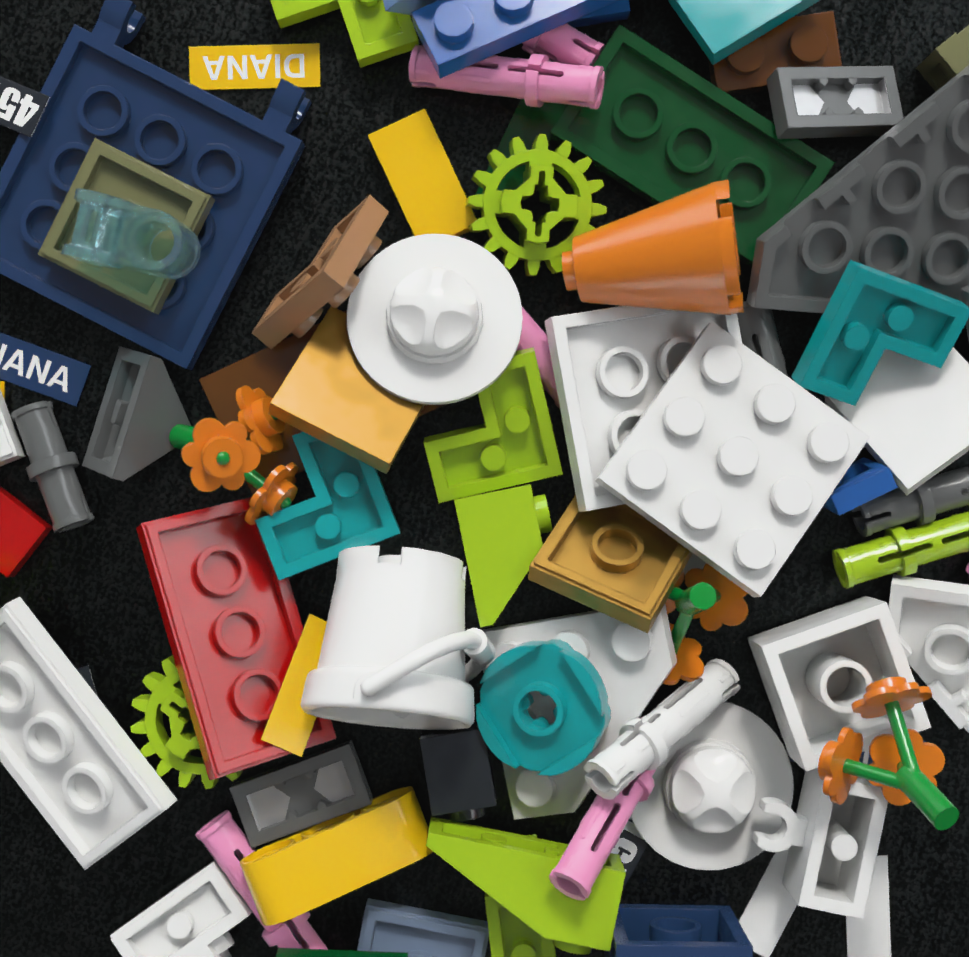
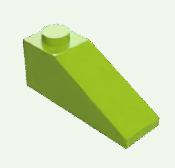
[426,816,626,955]

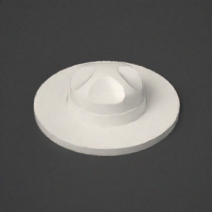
[347,234,523,405]
[631,702,794,870]

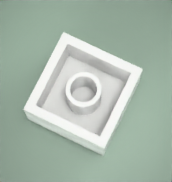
[747,596,931,772]

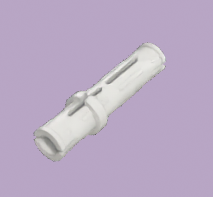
[583,659,740,800]

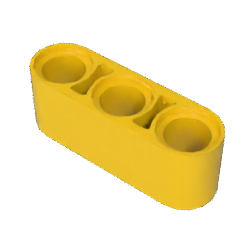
[239,786,433,926]

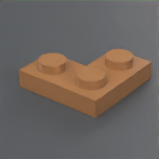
[252,195,389,349]

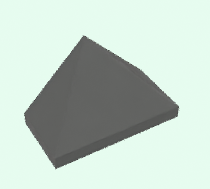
[82,346,191,481]

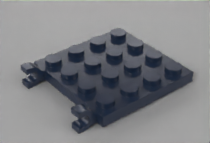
[0,0,311,370]

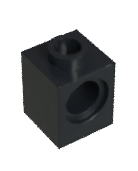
[420,719,496,822]

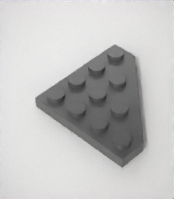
[746,65,969,325]

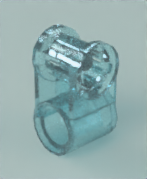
[61,188,200,279]

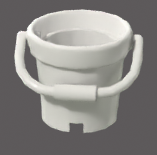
[301,546,496,730]

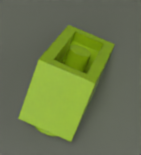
[454,484,552,628]

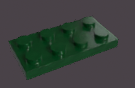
[549,25,835,268]

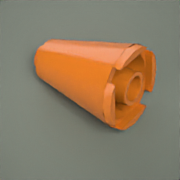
[562,180,744,315]

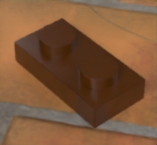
[707,11,842,97]

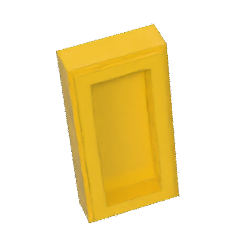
[368,109,477,236]

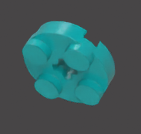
[476,639,611,776]

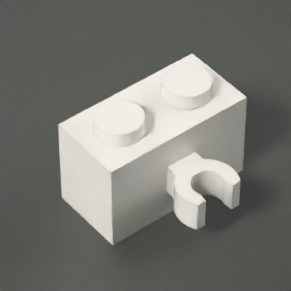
[752,768,888,920]

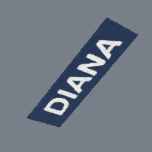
[0,333,91,407]

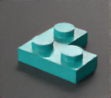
[791,260,969,406]
[255,432,401,580]

